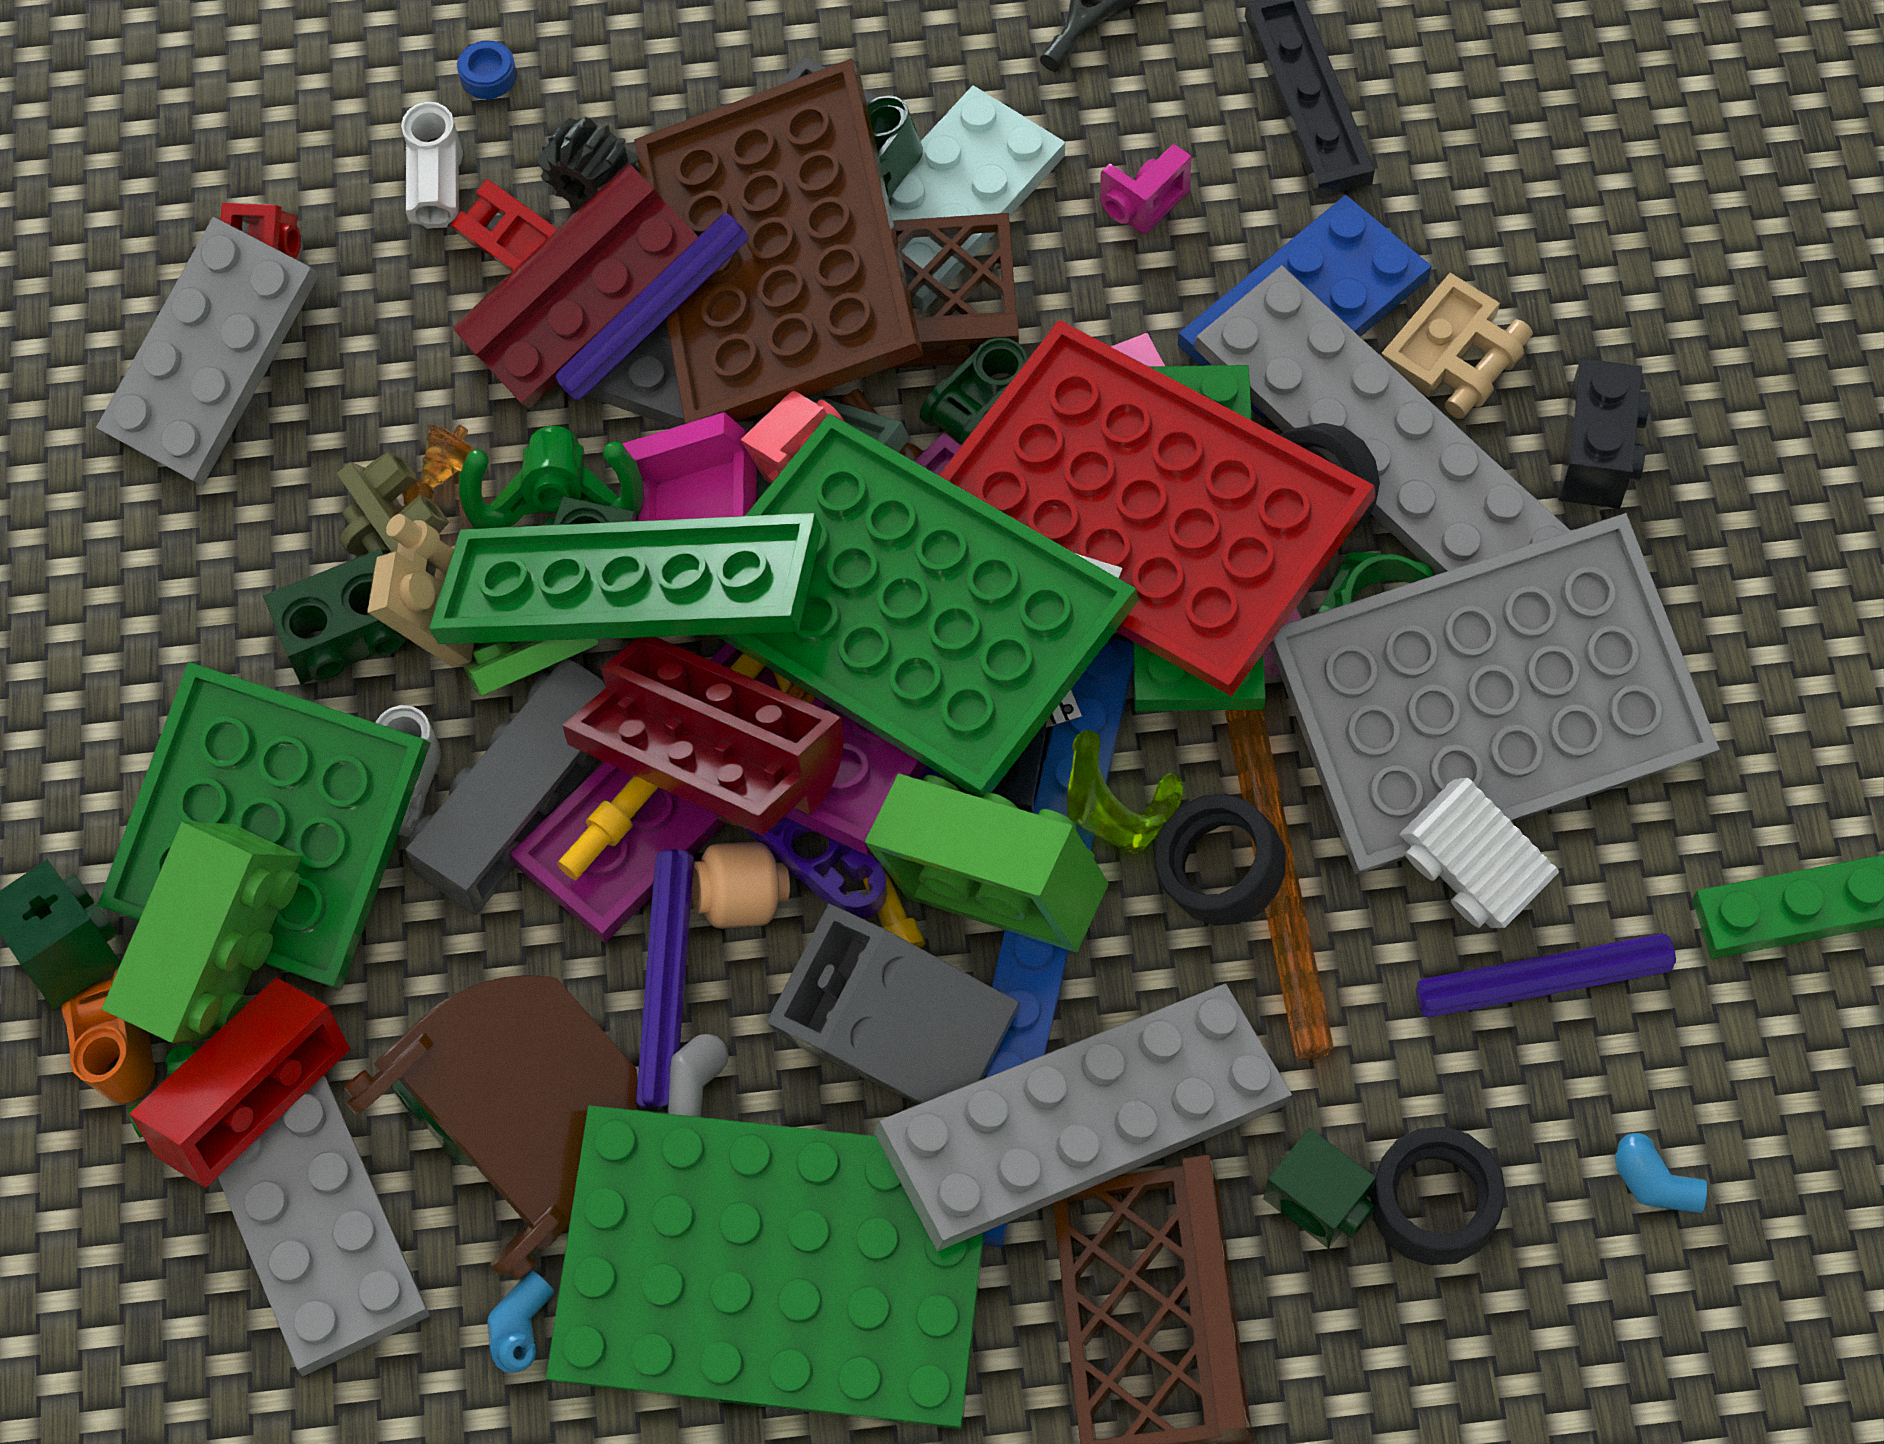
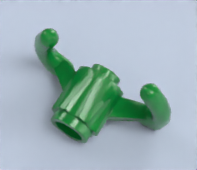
[458,426,644,529]

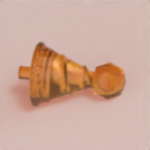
[402,424,475,506]

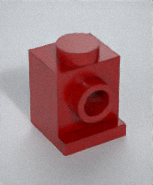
[220,202,301,259]

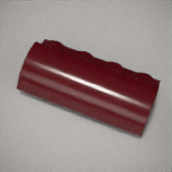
[453,163,698,410]
[562,637,844,835]

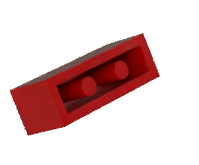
[129,977,351,1188]

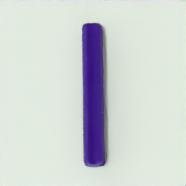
[555,213,749,400]
[636,849,694,1110]
[1416,933,1676,1018]

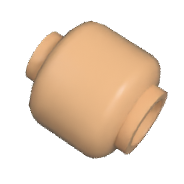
[691,841,790,929]

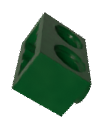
[263,549,410,685]

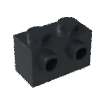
[1558,358,1650,509]

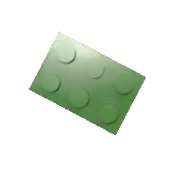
[865,773,1109,953]
[102,822,302,1043]

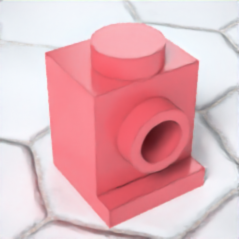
[741,391,844,484]

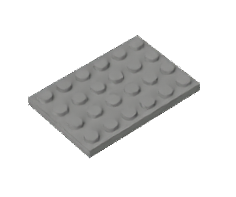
[1269,513,1720,875]

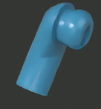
[1615,1133,1707,1214]
[487,1270,555,1373]

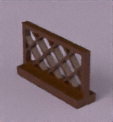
[887,213,1019,369]
[1053,1155,1254,1444]

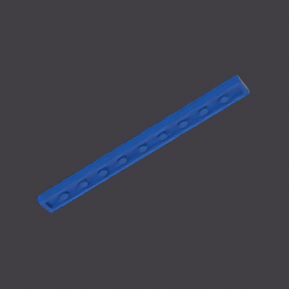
[983,638,1133,1248]

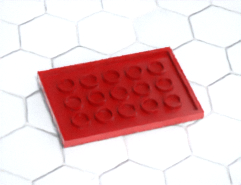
[939,320,1376,697]

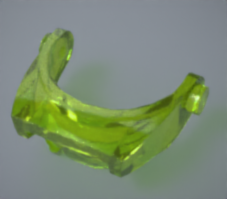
[1067,729,1183,854]

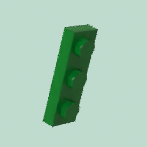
[1692,854,1884,959]

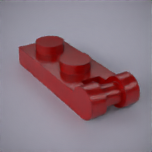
[450,179,557,272]

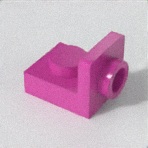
[1100,144,1192,235]

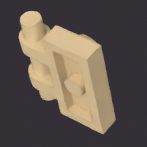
[1381,273,1533,419]
[367,514,474,667]

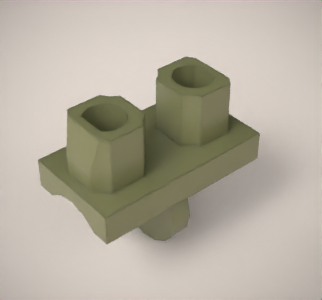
[336,451,449,564]

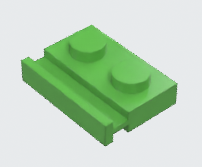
[464,639,599,696]

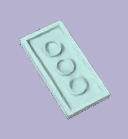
[889,85,1065,312]

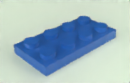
[1178,195,1432,419]

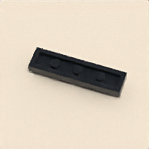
[1245,0,1375,198]

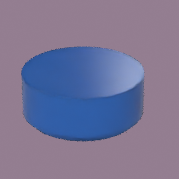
[457,41,517,99]

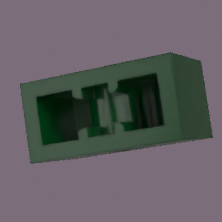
[0,859,121,1010]

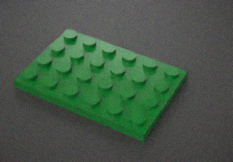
[715,413,1139,797]
[546,1105,985,1430]

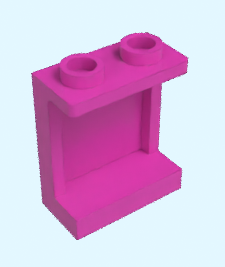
[623,412,757,521]

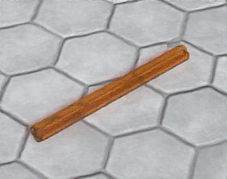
[1225,710,1333,1060]

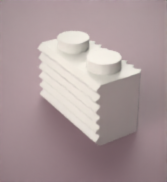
[1399,778,1559,928]

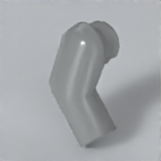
[668,1034,729,1117]

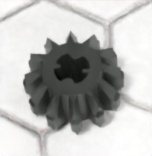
[537,117,640,209]

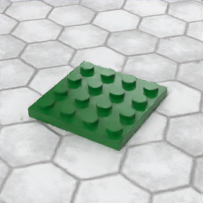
[97,661,431,989]

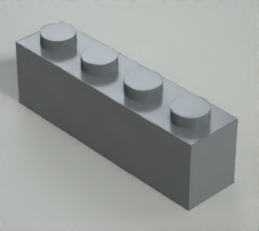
[405,658,606,915]

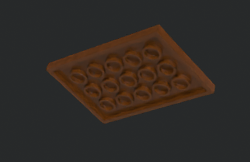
[634,58,924,424]

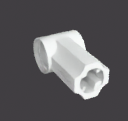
[401,102,463,229]

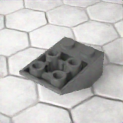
[766,904,1021,1105]

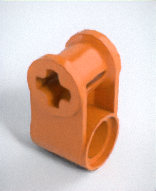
[61,969,155,1104]

